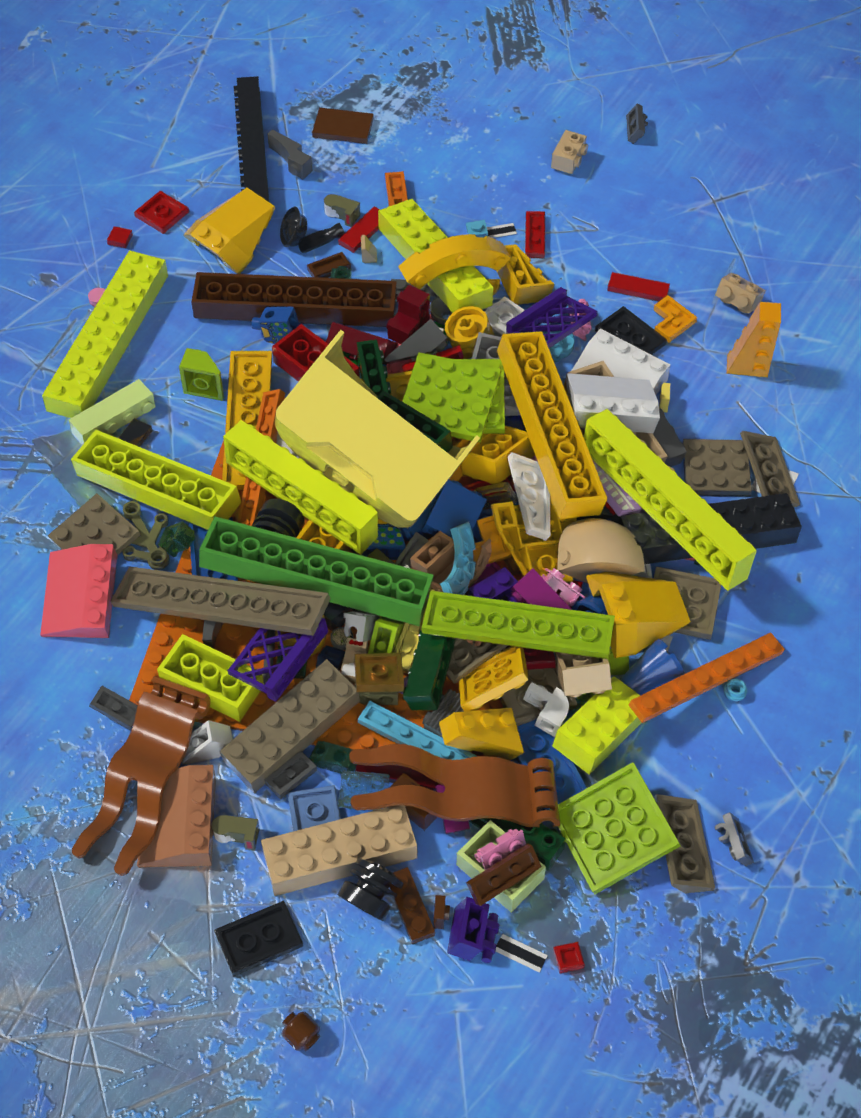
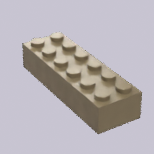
[220,659,360,794]

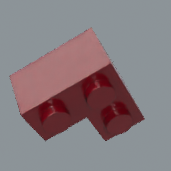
[386,285,430,344]

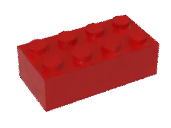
[272,324,360,382]

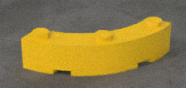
[398,234,512,289]

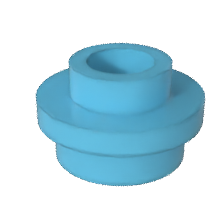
[724,678,747,701]

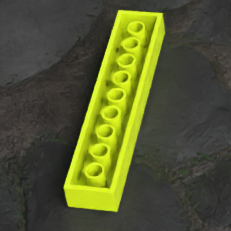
[42,250,168,418]
[584,409,757,591]

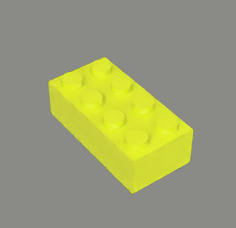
[157,634,264,722]
[552,676,642,775]

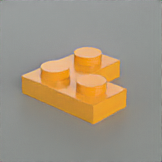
[654,295,697,343]
[473,516,512,564]

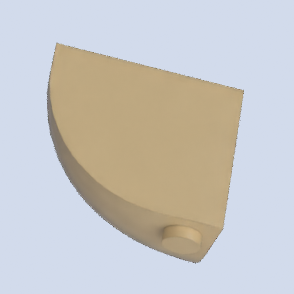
[557,518,644,583]

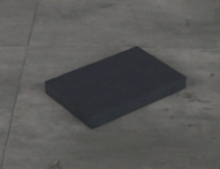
[595,306,667,355]
[214,900,303,977]

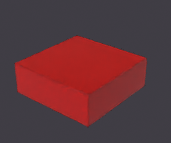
[107,226,133,248]
[553,942,585,973]

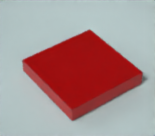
[134,191,189,234]

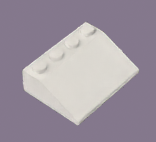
[572,329,670,395]
[566,373,660,433]

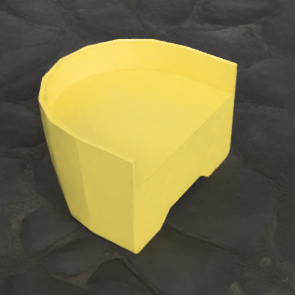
[275,330,480,528]

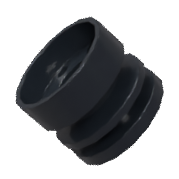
[252,499,305,538]
[337,857,404,921]

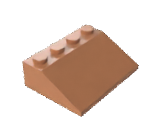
[137,765,216,867]

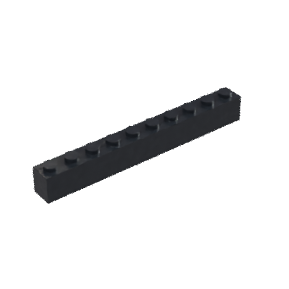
[234,76,271,220]

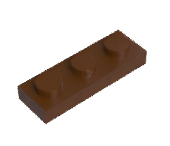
[466,844,542,906]
[389,867,435,944]

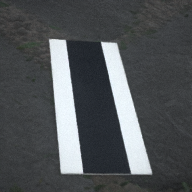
[487,223,517,238]
[496,934,548,972]

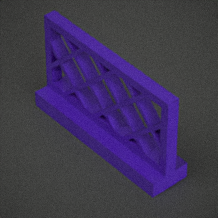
[506,287,597,348]
[227,618,328,702]

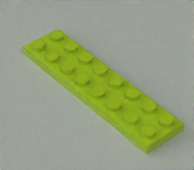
[422,591,615,659]

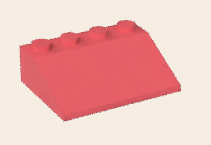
[40,544,117,638]

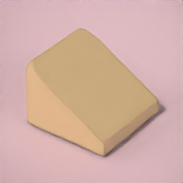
[361,235,377,263]

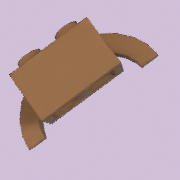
[410,531,491,592]

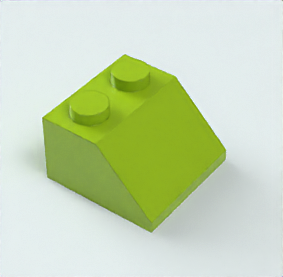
[179,348,224,401]

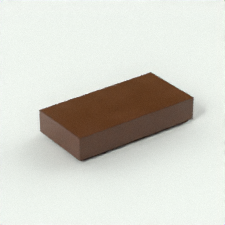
[307,252,351,278]

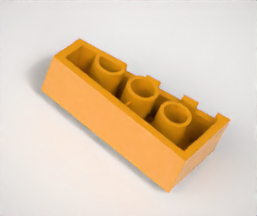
[726,302,781,377]

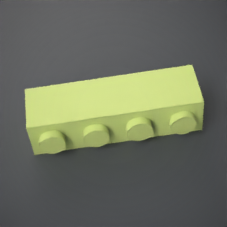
[69,379,156,445]

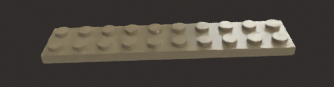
[110,566,331,636]

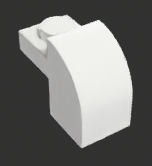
[523,682,569,737]

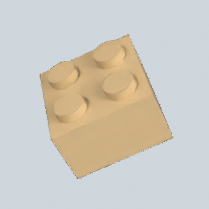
[555,652,612,697]

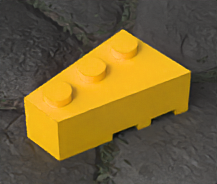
[497,244,554,305]
[439,708,524,761]

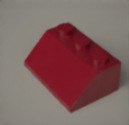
[326,322,398,365]

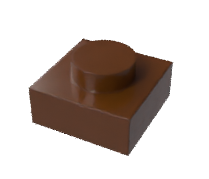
[434,895,450,929]

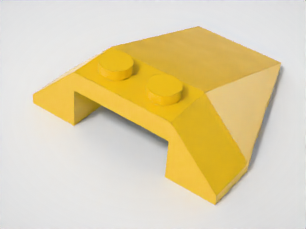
[184,188,275,274]
[491,497,577,583]
[586,572,691,658]

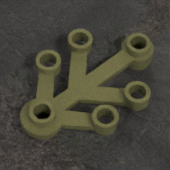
[123,501,177,570]

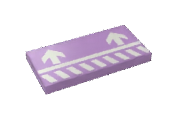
[593,461,646,516]

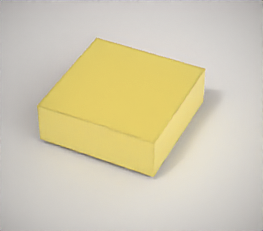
[659,383,670,413]

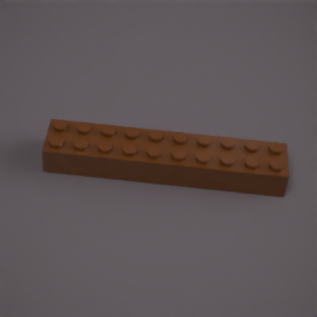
[191,272,397,327]

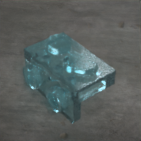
[338,771,390,811]

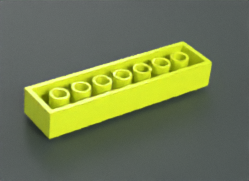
[378,199,493,313]
[223,420,378,555]
[71,430,242,530]

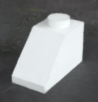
[182,720,233,764]

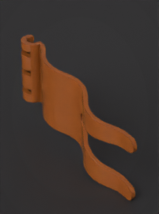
[72,676,211,876]
[349,744,560,827]

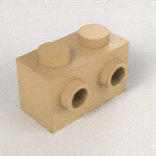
[551,130,588,174]
[715,273,766,313]

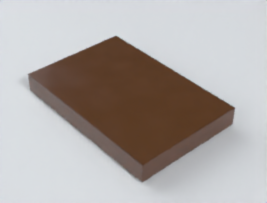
[312,107,374,144]

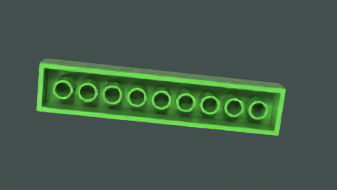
[199,516,434,626]

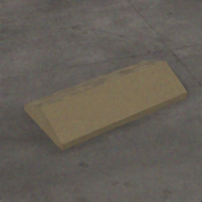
[740,431,800,507]
[446,638,508,684]
[654,794,715,893]

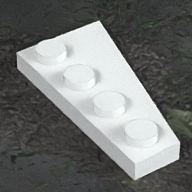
[507,452,551,540]

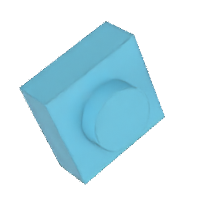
[466,220,488,238]

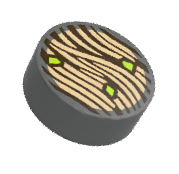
[330,627,354,650]

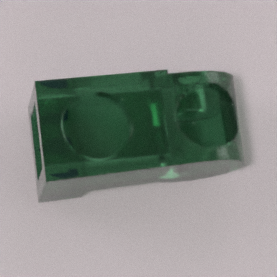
[309,741,357,780]

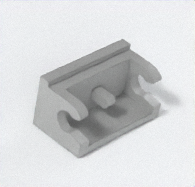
[344,610,380,642]

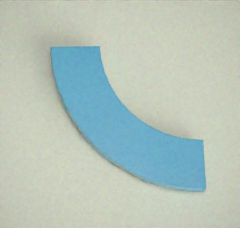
[440,522,476,595]

